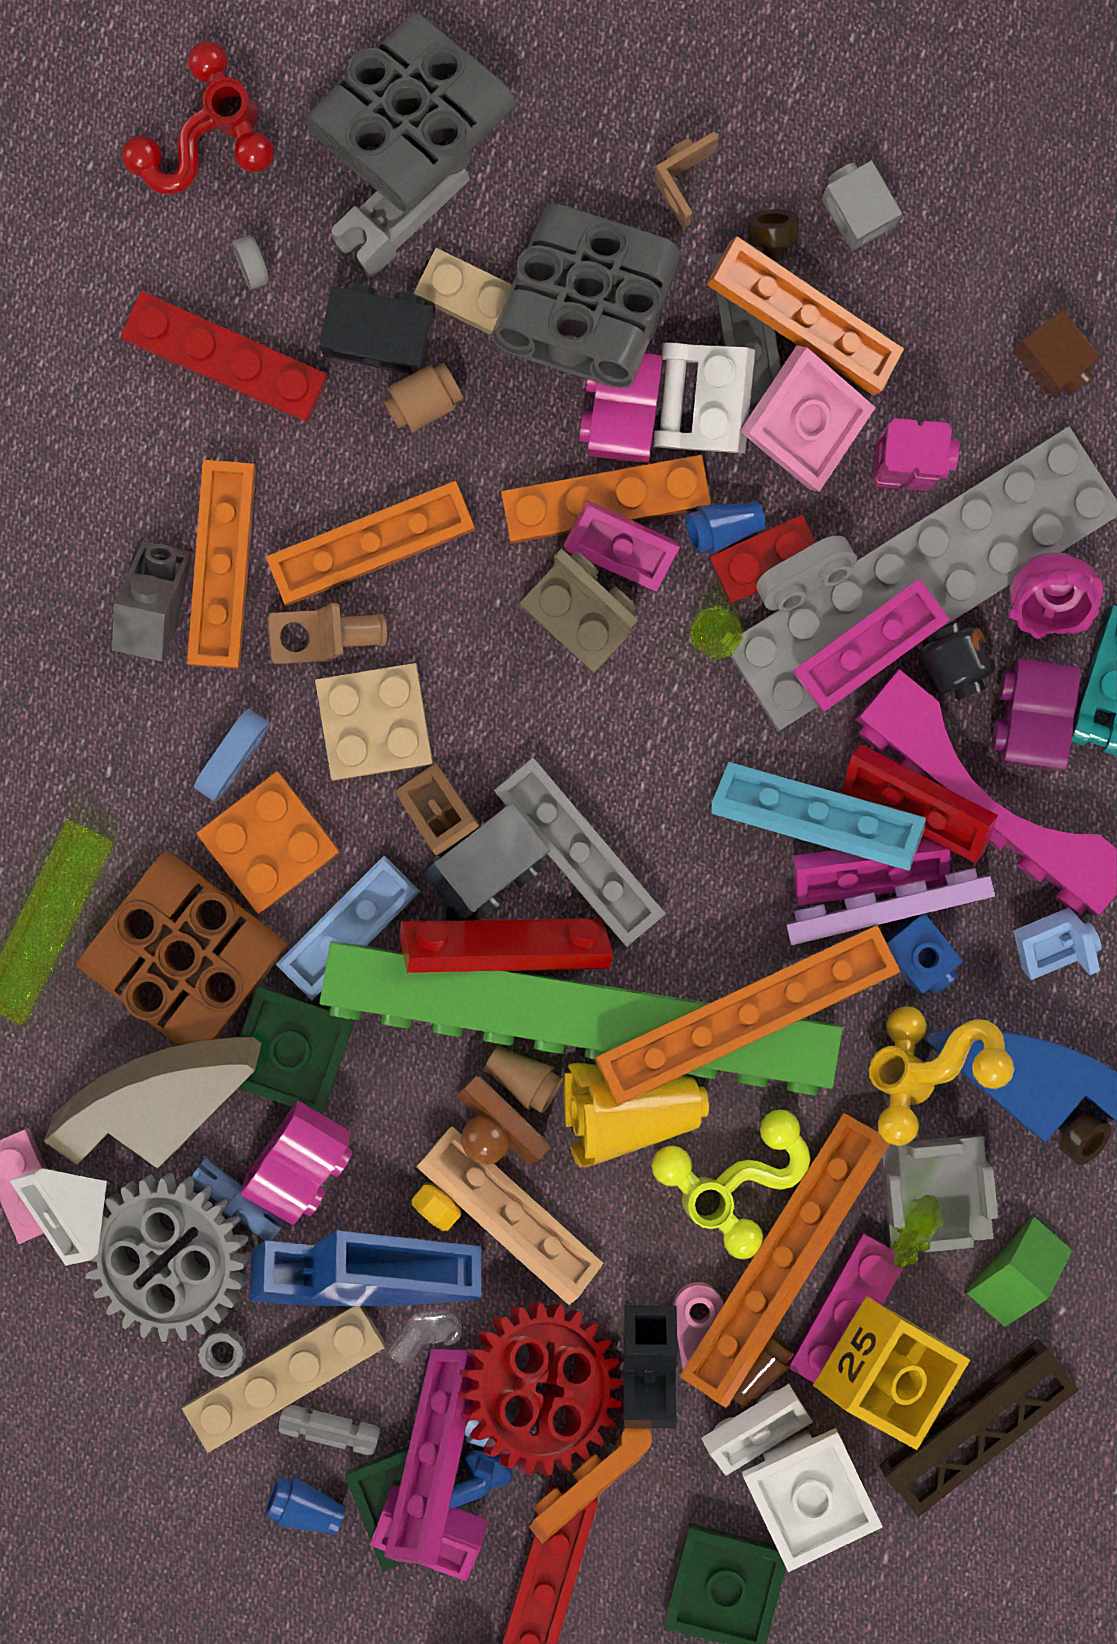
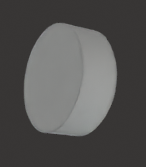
[232,235,269,290]

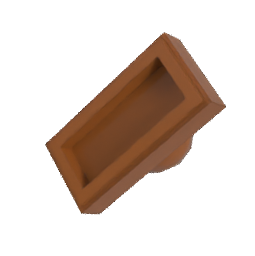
[455,1076,551,1166]

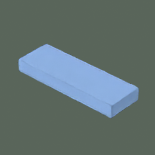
[276,856,421,1000]

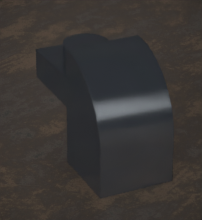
[623,1305,678,1429]

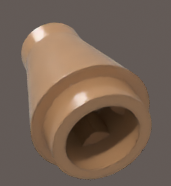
[484,1045,563,1113]

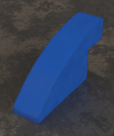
[922,1028,1117,1142]
[250,1230,481,1306]

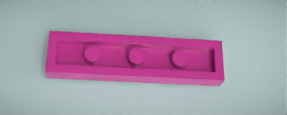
[384,1349,476,1565]

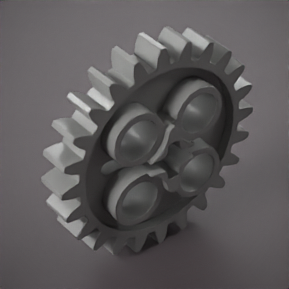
[86,1173,251,1342]

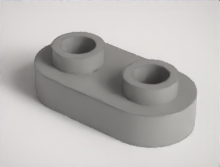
[756,536,857,612]

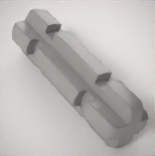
[279,1404,380,1455]

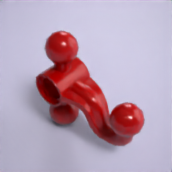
[122,41,274,195]

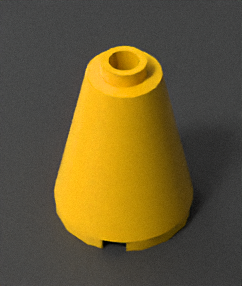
[563,1063,709,1168]

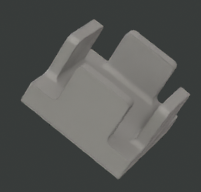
[880,1134,998,1252]

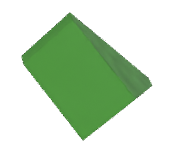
[965,1215,1072,1327]

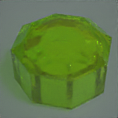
[690,606,743,660]

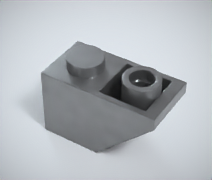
[112,541,192,661]

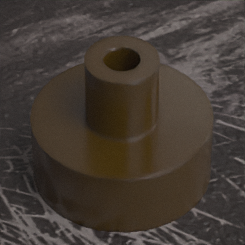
[748,209,799,261]
[1058,1111,1112,1165]

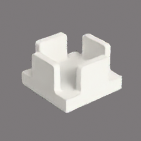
[742,1428,882,1572]

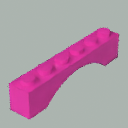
[854,669,1117,916]

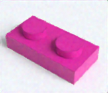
[564,500,680,592]

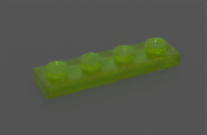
[0,819,117,1026]

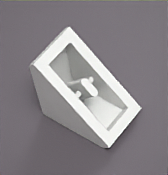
[10,1168,107,1266]

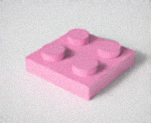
[740,346,876,492]

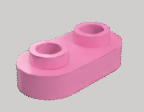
[673,1282,724,1369]

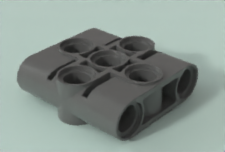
[304,12,516,213]
[491,204,682,388]

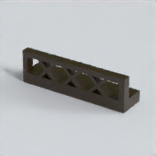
[879,1339,1079,1517]

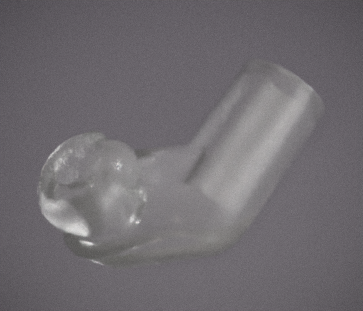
[388,1310,462,1367]

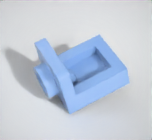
[1013,907,1102,980]

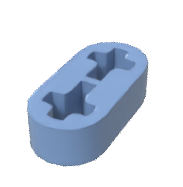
[194,709,270,803]

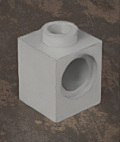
[822,160,902,252]

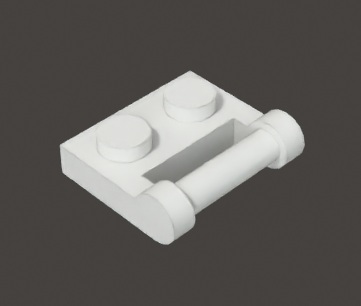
[653,343,755,454]

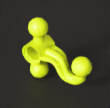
[651,1109,810,1260]

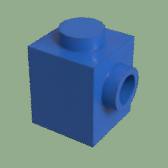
[884,913,963,994]

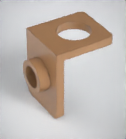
[654,132,719,229]

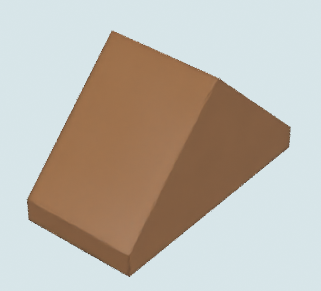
[394,763,481,856]

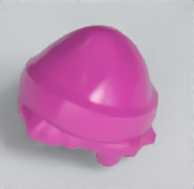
[1008,552,1103,639]

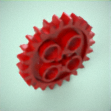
[458,1303,623,1476]

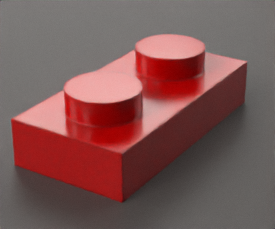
[709,514,816,605]

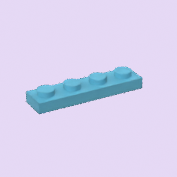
[712,762,926,871]

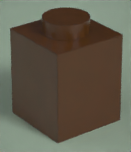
[1013,309,1101,399]

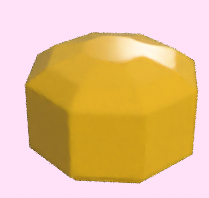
[411,1182,461,1231]

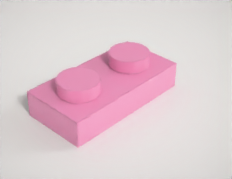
[0,1127,47,1244]

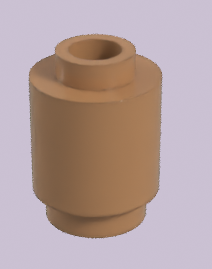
[384,362,463,433]

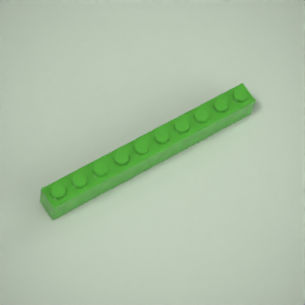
[319,940,843,1095]

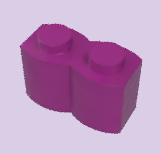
[991,659,1080,772]

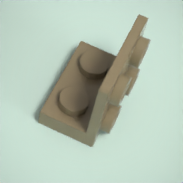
[519,549,638,674]

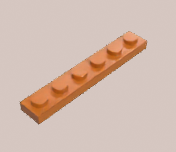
[595,925,900,1107]
[679,1113,890,1408]

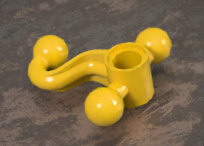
[869,1006,1015,1146]

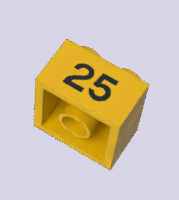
[813,1296,970,1450]

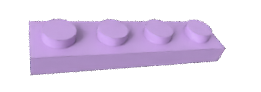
[786,868,995,945]

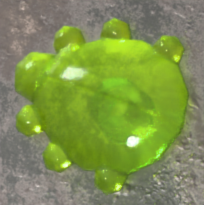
[892,1195,944,1268]

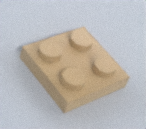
[315,663,433,781]

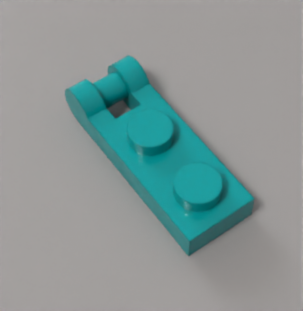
[1071,605,1117,757]

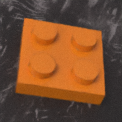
[196,771,341,914]

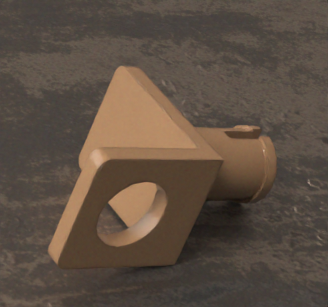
[267,603,387,664]

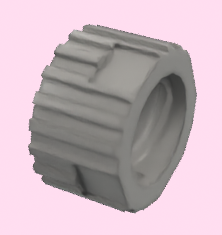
[198,1327,247,1378]

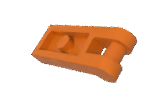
[529,1428,652,1544]

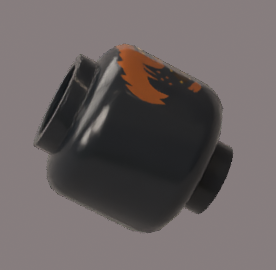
[920,621,995,701]

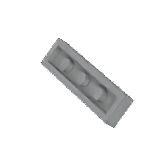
[494,758,666,947]

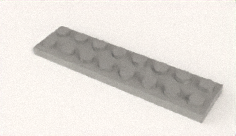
[724,426,1117,731]

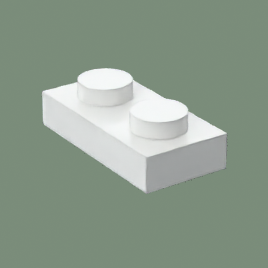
[701,1384,813,1476]

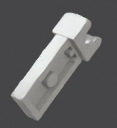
[331,144,470,277]

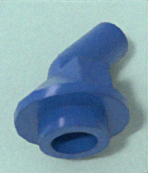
[449,1449,513,1510]

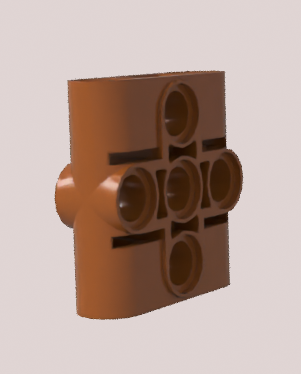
[76,849,289,1046]

